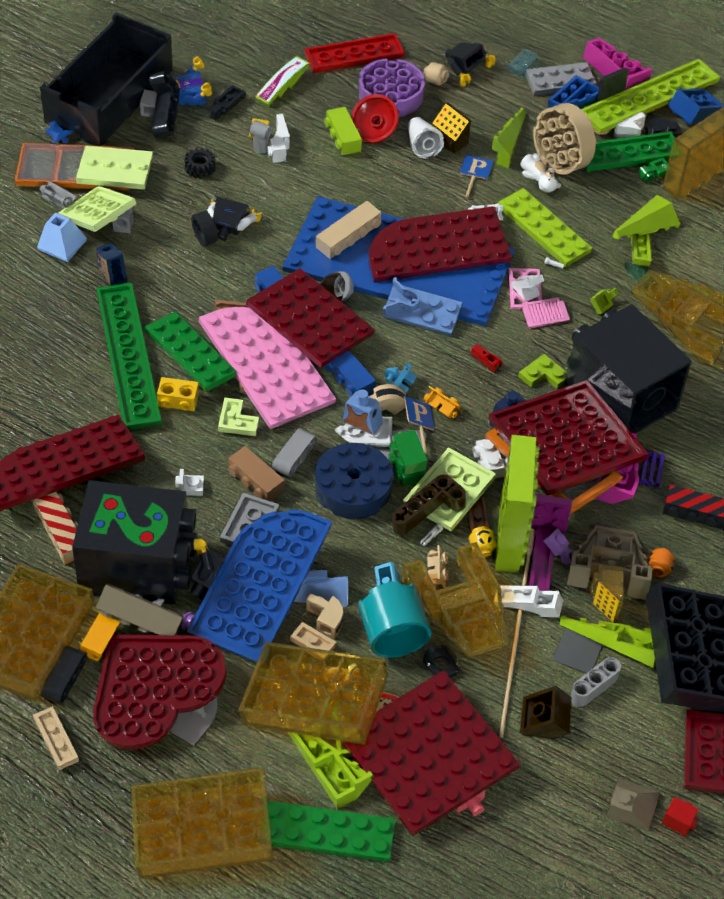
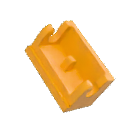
[80,613,120,661]

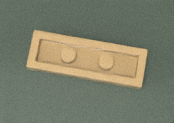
[33,706,79,770]

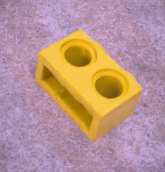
[157,377,199,411]

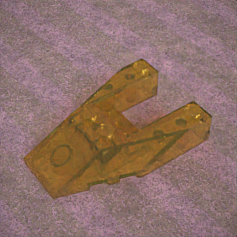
[630,270,724,365]
[401,542,508,659]

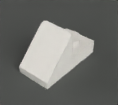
[614,112,646,138]
[510,274,544,301]

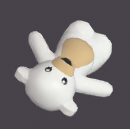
[521,153,561,193]

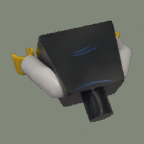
[207,196,262,241]

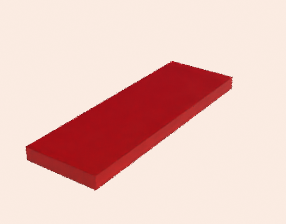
[304,33,405,74]

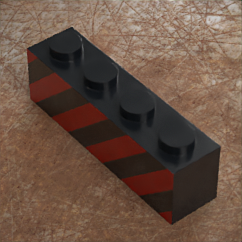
[662,485,724,530]

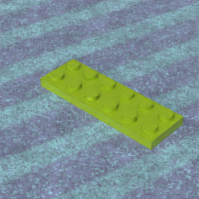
[498,188,592,267]

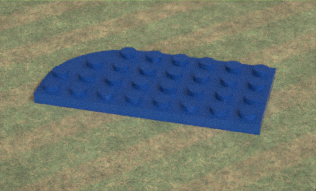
[187,510,333,666]

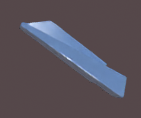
[294,570,348,607]

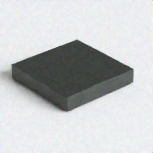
[596,67,629,103]

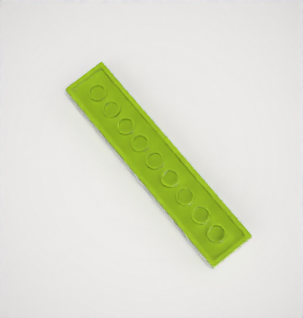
[581,59,720,134]

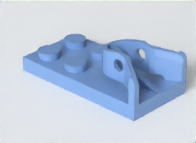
[382,278,462,336]

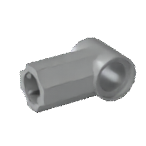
[250,120,272,154]

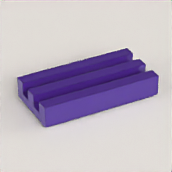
[640,450,665,488]

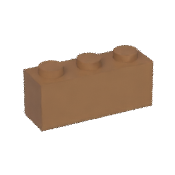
[228,446,285,502]

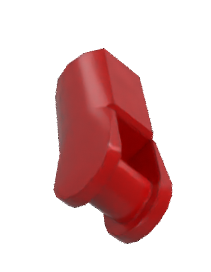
[470,344,503,372]

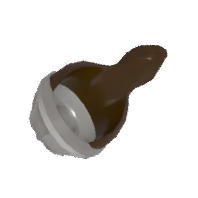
[320,271,354,302]

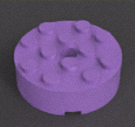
[359,59,425,117]

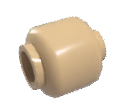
[424,62,449,86]

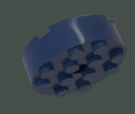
[315,443,393,519]

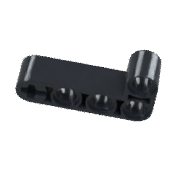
[149,70,180,139]

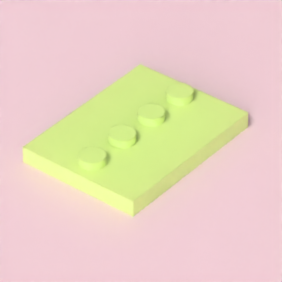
[76,146,153,190]
[58,186,137,232]
[403,447,496,531]

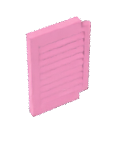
[522,297,570,329]

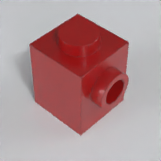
[662,797,699,836]

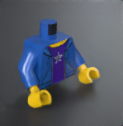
[175,56,212,106]

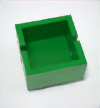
[388,429,428,487]

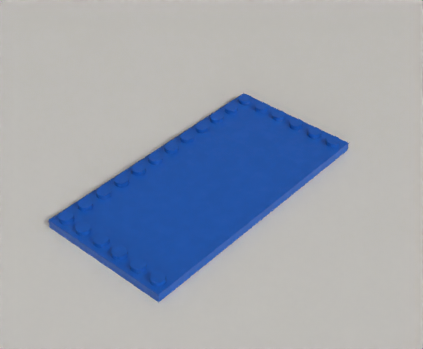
[282,196,515,327]

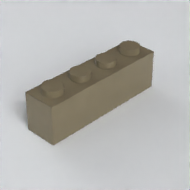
[96,584,184,635]

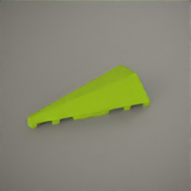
[492,108,527,168]
[613,195,680,240]
[559,615,656,667]
[282,717,373,810]

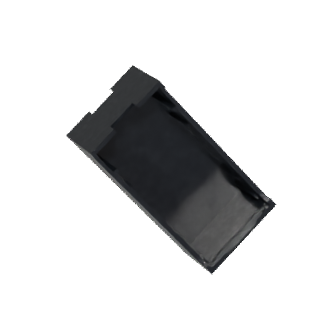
[40,12,173,146]

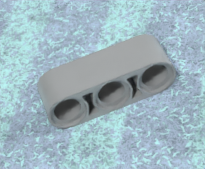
[272,428,317,477]
[571,657,621,707]

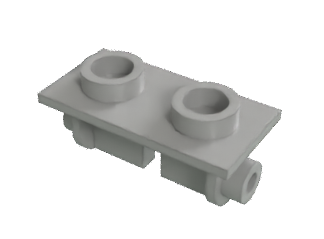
[40,181,76,209]

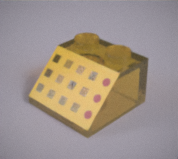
[590,565,623,623]

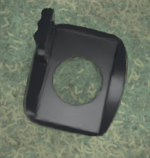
[423,644,461,678]

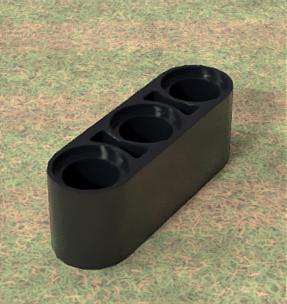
[41,645,87,704]

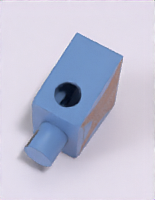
[343,390,383,435]

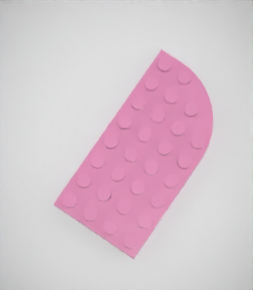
[199,307,336,429]

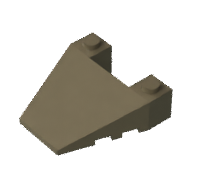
[567,525,652,600]

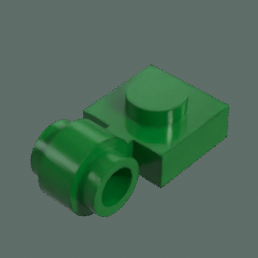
[639,157,673,182]

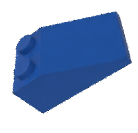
[668,88,724,125]

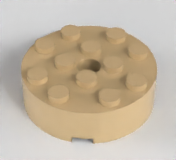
[533,103,597,174]

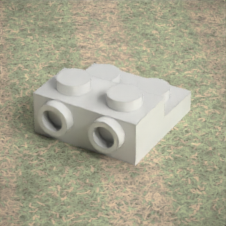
[473,439,508,478]

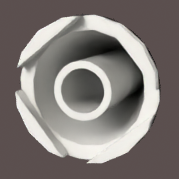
[408,117,444,159]

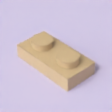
[290,622,336,661]

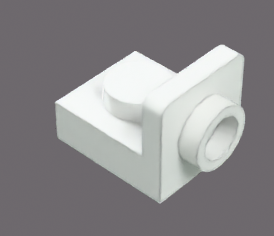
[175,469,204,496]

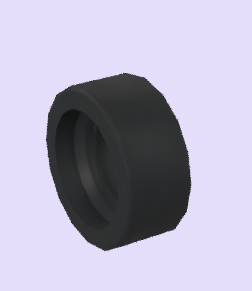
[191,211,218,247]

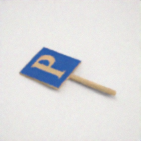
[460,155,493,198]
[404,396,435,455]

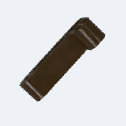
[391,474,466,535]

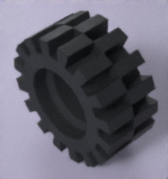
[185,148,215,179]

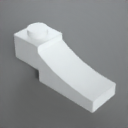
[267,114,290,163]
[495,586,564,617]

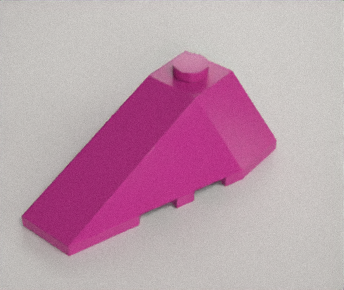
[595,433,639,504]

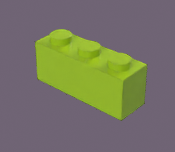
[324,107,362,156]

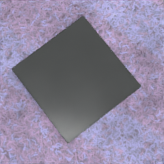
[552,628,603,673]

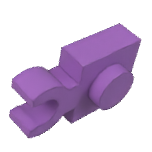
[544,528,574,565]

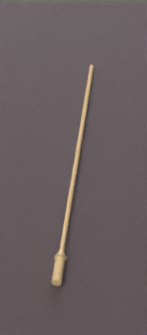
[499,529,536,738]

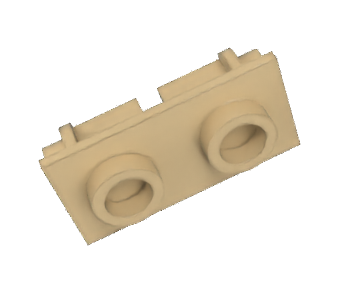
[427,545,449,589]

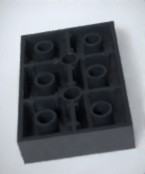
[645,583,724,714]

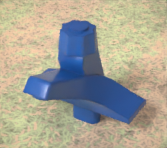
[45,120,74,144]

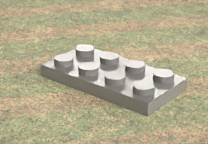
[525,62,596,96]

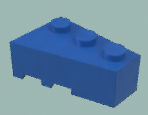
[547,75,599,109]

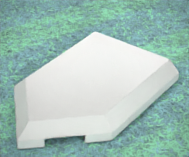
[335,417,392,447]

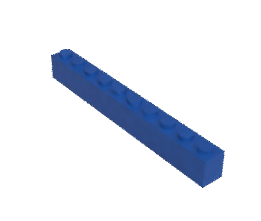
[254,266,376,397]

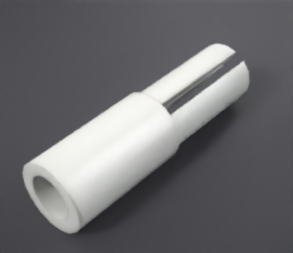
[420,524,443,546]

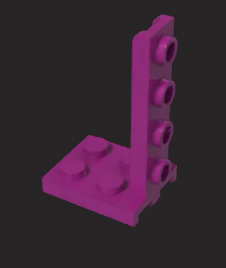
[529,494,572,591]

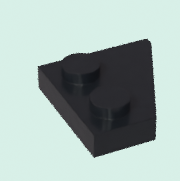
[643,116,682,138]

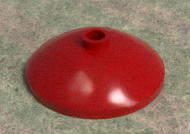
[351,94,399,143]

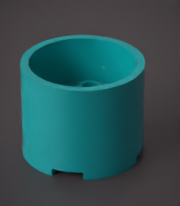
[358,581,431,658]

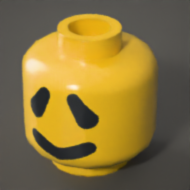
[469,526,497,557]

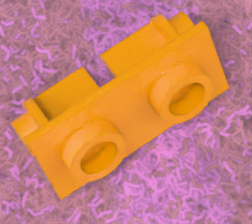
[424,386,462,419]

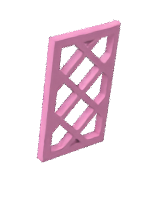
[509,268,542,310]

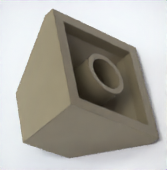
[606,778,660,831]

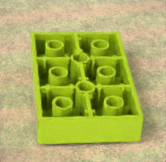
[495,435,539,573]

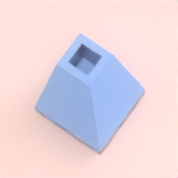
[37,213,87,262]

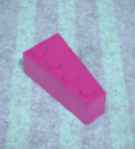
[583,38,653,90]

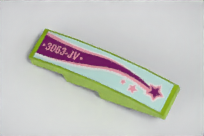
[255,56,310,107]

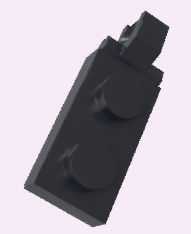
[210,85,246,120]

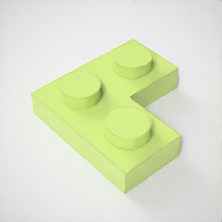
[218,398,259,436]

